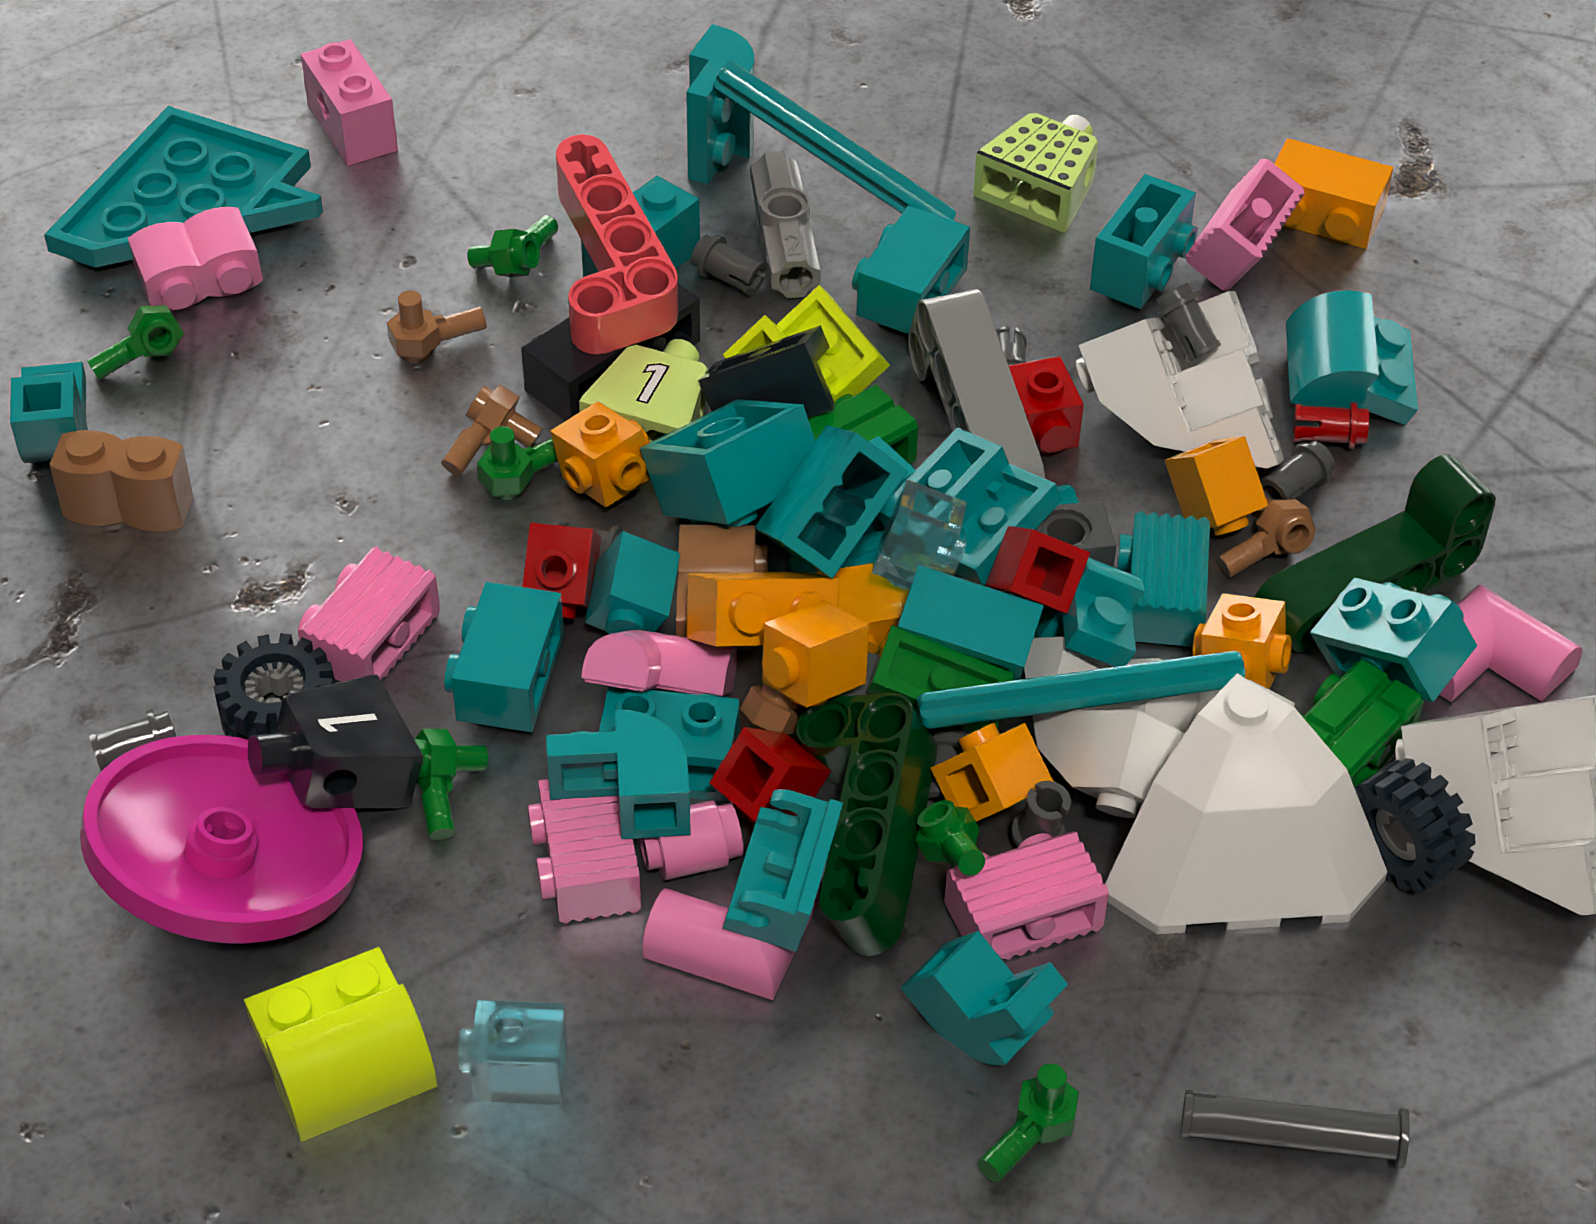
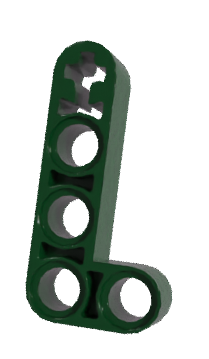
[1255,454,1496,652]
[796,693,937,956]

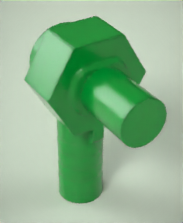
[467,215,558,278]
[87,305,184,380]
[477,426,558,500]
[414,729,488,840]
[915,800,985,876]
[977,1063,1079,1183]

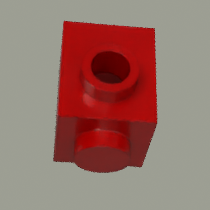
[1009,356,1084,454]
[522,523,601,620]
[985,526,1091,614]
[709,727,831,825]

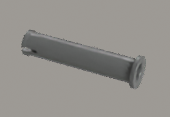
[1181,1090,1410,1168]

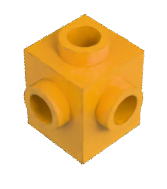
[550,401,651,507]
[1193,594,1292,690]

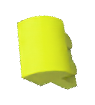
[722,285,890,420]
[244,947,438,1142]

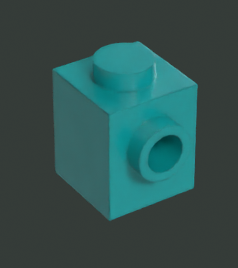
[585,531,680,634]

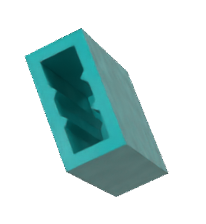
[754,425,908,578]

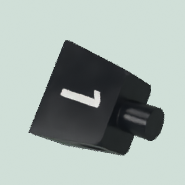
[248,675,424,808]

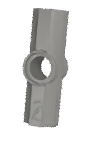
[750,151,821,298]

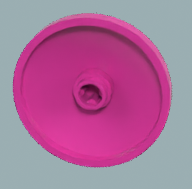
[80,735,363,943]

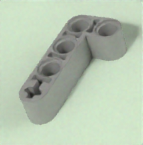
[908,289,1045,479]

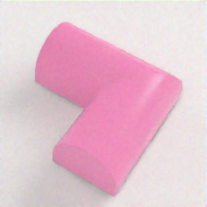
[1439,585,1582,702]
[581,630,737,697]
[642,879,822,1000]

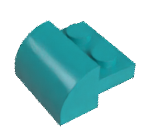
[686,24,754,184]
[1286,290,1418,425]
[878,427,1062,586]

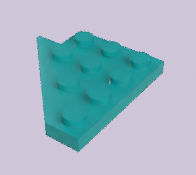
[44,105,323,267]

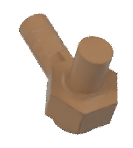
[387,290,487,362]
[441,384,543,476]
[1217,497,1316,578]
[740,684,804,735]

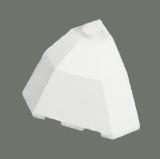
[1076,291,1284,469]
[1024,637,1295,818]
[1105,674,1387,935]
[1395,695,1596,915]

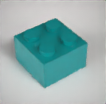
[640,399,815,527]

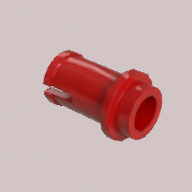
[1293,402,1369,450]

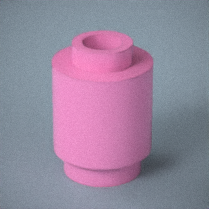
[639,800,743,881]

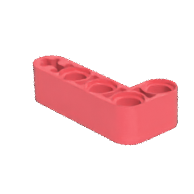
[556,134,678,355]

